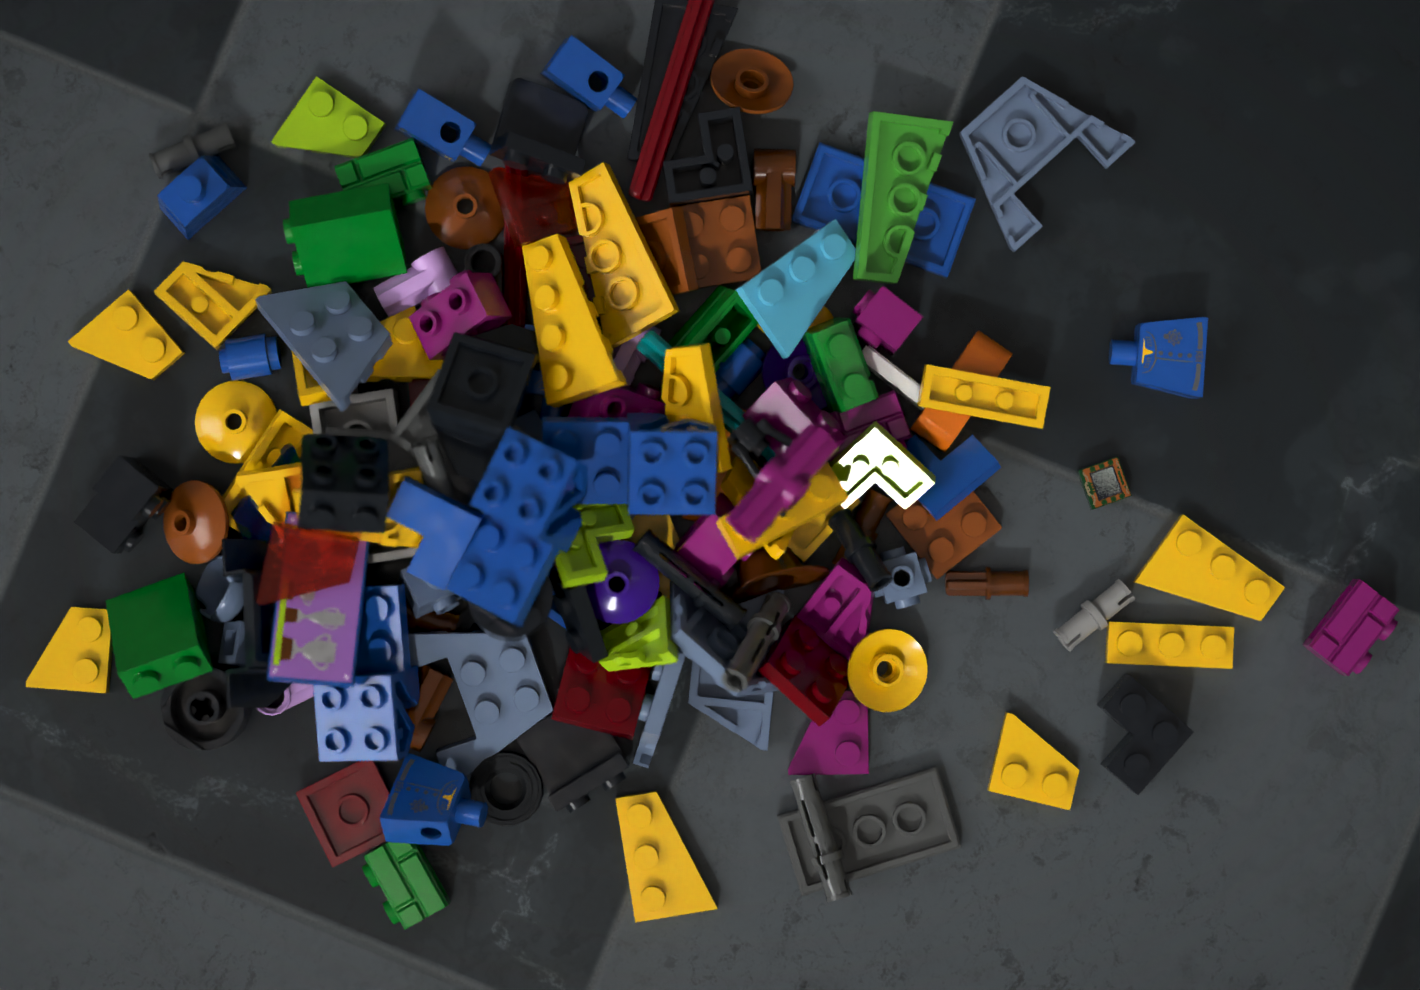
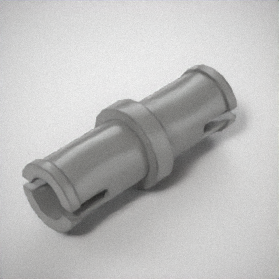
[1053,579,1135,652]

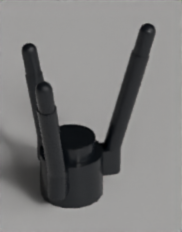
[727,416,795,517]

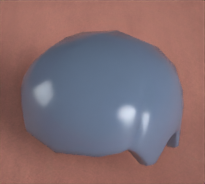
[195,555,244,623]

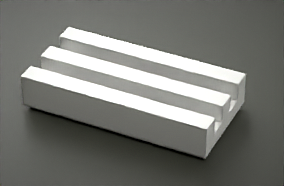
[862,345,925,410]

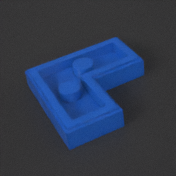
[905,434,1001,521]
[386,476,483,591]

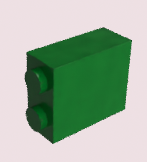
[283,183,407,288]
[106,572,213,699]

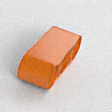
[910,330,1013,453]

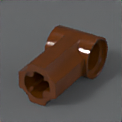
[753,148,796,232]
[405,664,454,753]

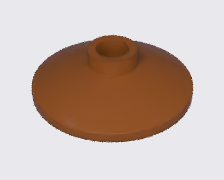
[710,49,794,114]
[425,166,505,250]
[163,480,229,564]

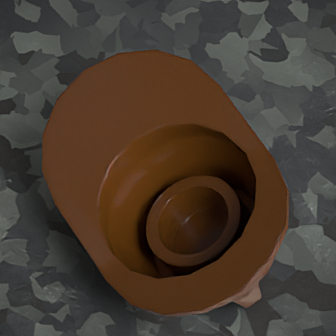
[732,546,830,602]

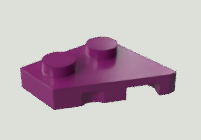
[796,557,874,660]
[788,690,869,775]

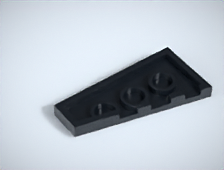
[628,0,738,162]

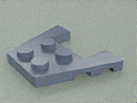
[959,76,1136,253]
[408,630,554,776]

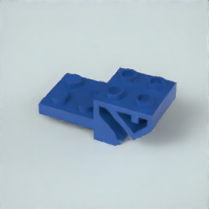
[542,413,717,515]
[446,427,588,627]
[313,584,420,762]

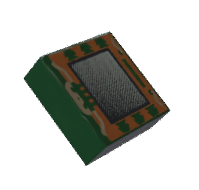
[1077,457,1132,510]

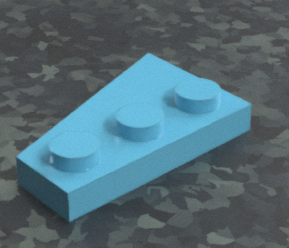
[736,219,856,359]

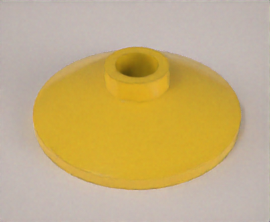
[195,381,277,464]
[847,629,928,712]

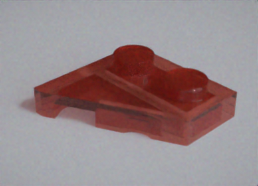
[488,167,578,248]
[256,521,359,605]

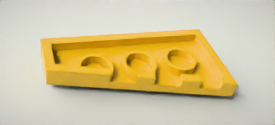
[568,162,680,349]
[522,234,627,408]

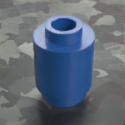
[219,333,282,381]
[715,338,766,399]

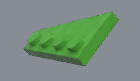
[853,111,953,284]

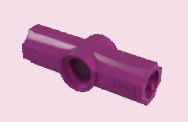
[726,423,839,543]

